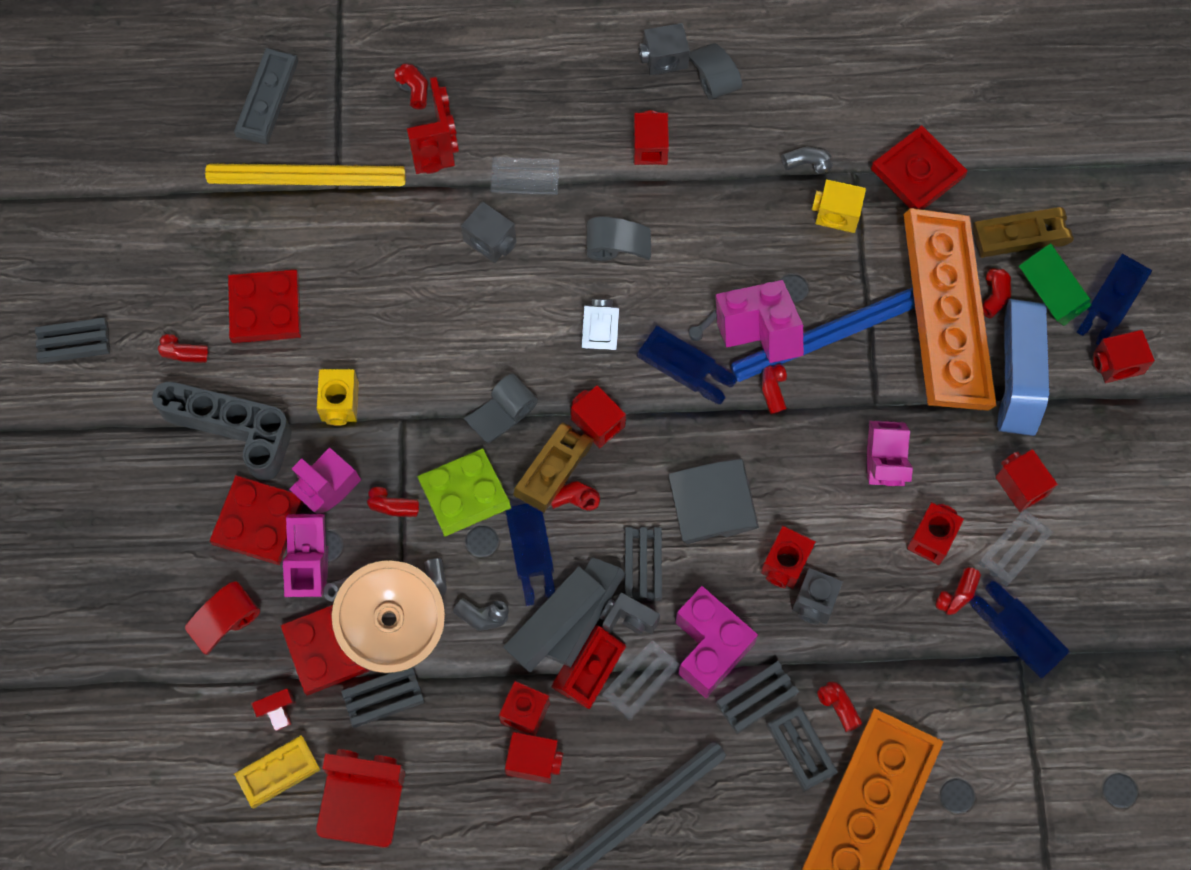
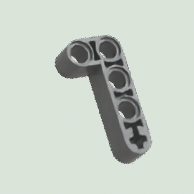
[152,381,292,481]

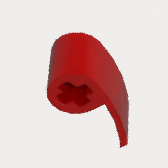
[185,581,261,655]

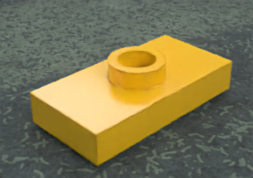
[234,735,321,809]

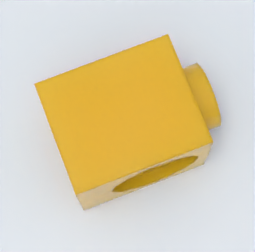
[812,179,866,233]
[317,369,359,426]

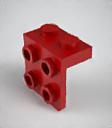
[407,77,459,174]
[316,749,406,848]

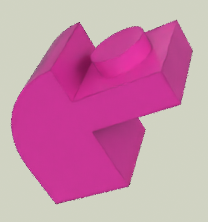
[867,421,913,486]
[289,447,361,514]
[283,514,328,597]

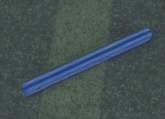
[731,288,915,382]

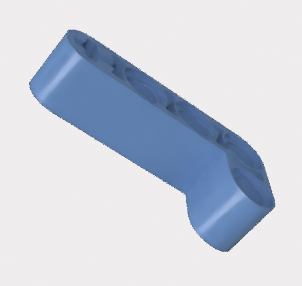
[997,299,1049,436]

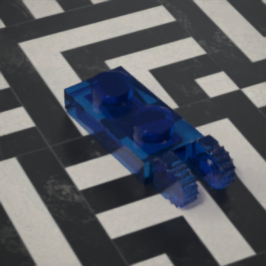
[1077,253,1153,345]
[637,326,737,405]
[505,504,555,606]
[969,580,1070,679]

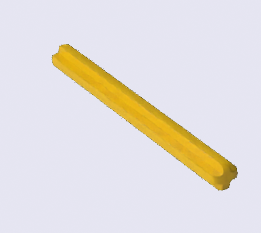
[205,164,406,186]

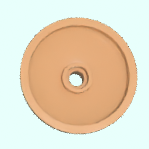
[332,560,445,673]

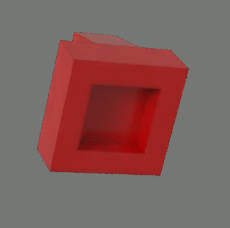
[251,688,296,731]

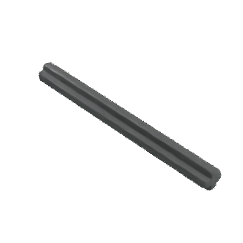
[552,741,726,870]

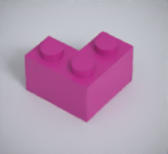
[715,280,804,363]
[675,586,758,698]

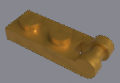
[972,207,1074,258]
[513,422,594,513]

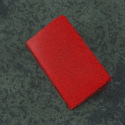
[551,626,626,709]

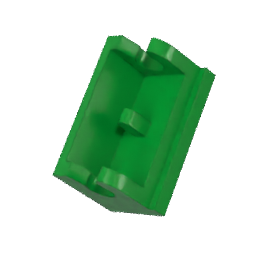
[1019,243,1091,326]

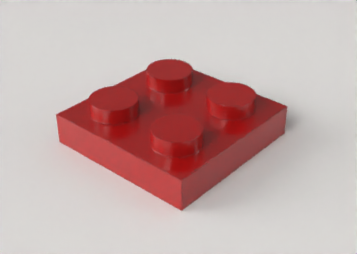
[871,125,968,210]
[228,270,301,343]
[209,475,304,566]
[280,605,370,696]

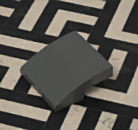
[669,459,759,545]

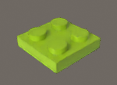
[417,448,511,537]

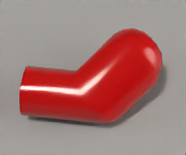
[394,63,428,109]
[982,268,1012,319]
[157,334,208,363]
[762,364,787,414]
[550,481,600,511]
[367,487,419,517]
[935,568,981,615]
[818,681,863,733]

